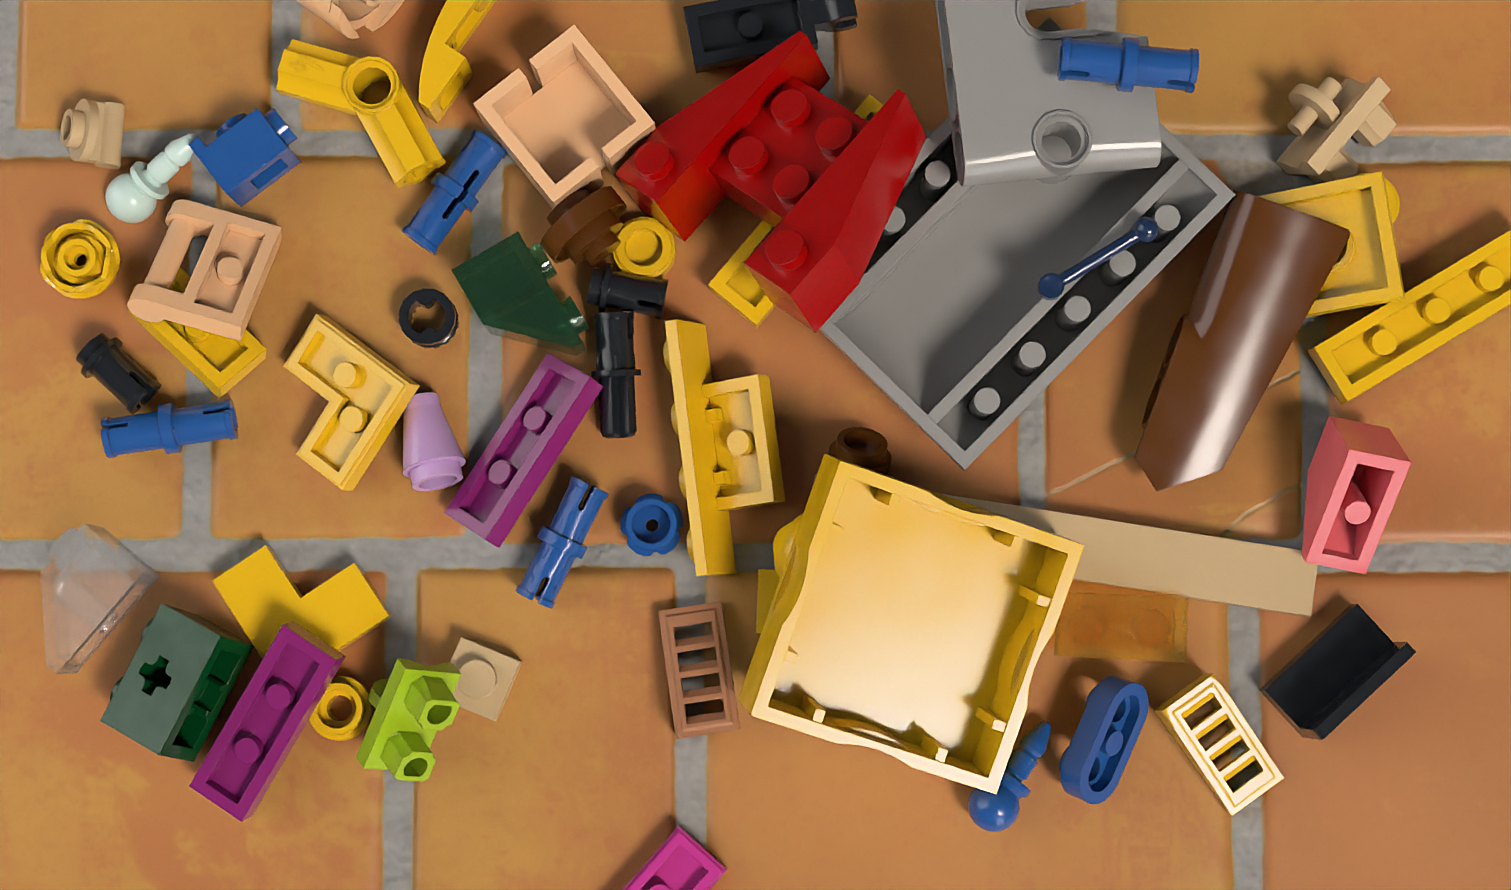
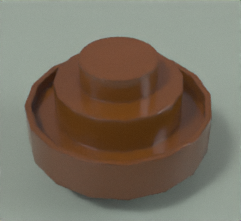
[540,186,627,265]

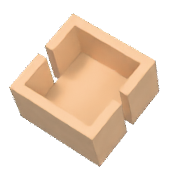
[473,25,656,209]

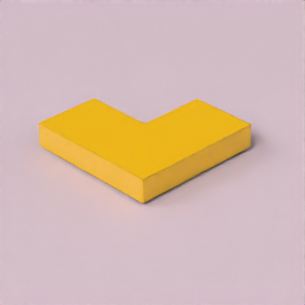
[283,314,420,491]
[212,545,392,659]

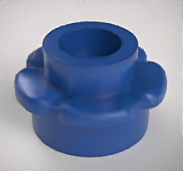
[620,494,683,556]

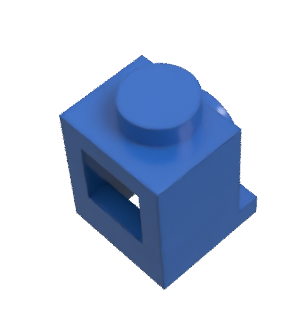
[188,108,301,207]

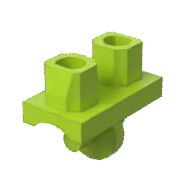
[356,658,461,782]

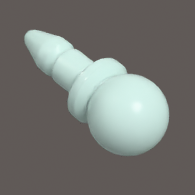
[105,133,198,223]

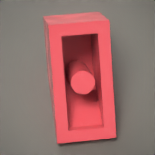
[1302,416,1411,574]

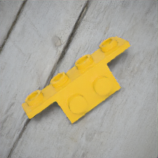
[663,319,785,576]

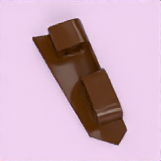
[1134,190,1350,492]

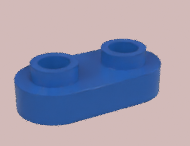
[1059,675,1149,804]

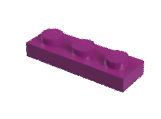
[444,353,603,548]
[189,621,346,822]

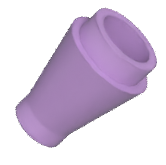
[403,392,466,491]

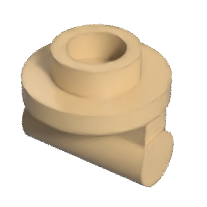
[60,99,125,169]

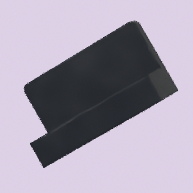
[1259,604,1416,740]

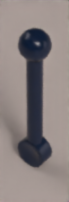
[1037,217,1159,301]

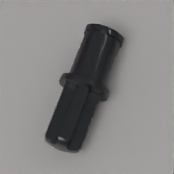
[591,312,641,439]

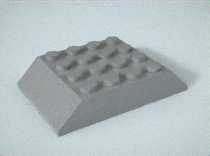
[819,17,1236,471]

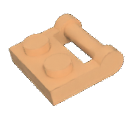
[127,199,282,341]

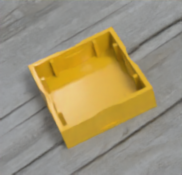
[738,453,1085,794]

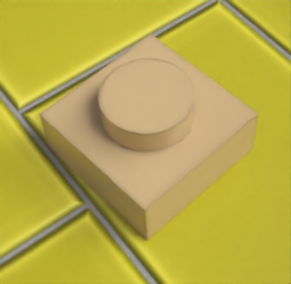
[450,637,522,721]

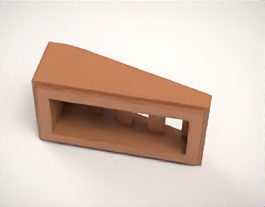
[658,601,741,739]

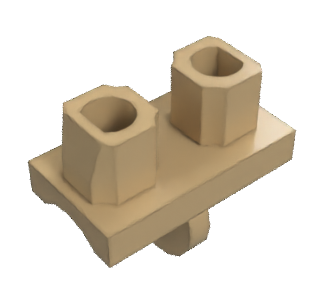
[1276,76,1397,184]

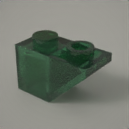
[452,232,589,356]

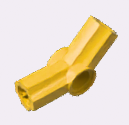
[276,39,446,188]

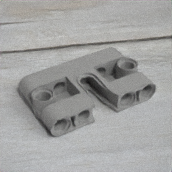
[935,0,1161,187]

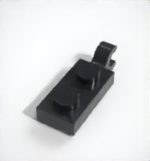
[683,0,858,74]

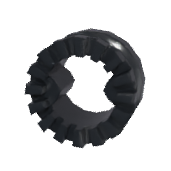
[398,288,459,349]

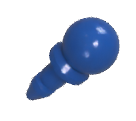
[968,721,1051,832]

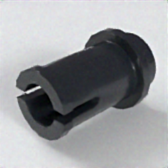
[587,263,668,320]
[76,333,161,414]

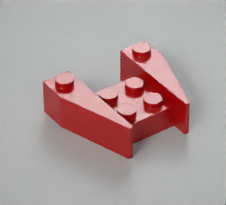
[615,31,927,333]

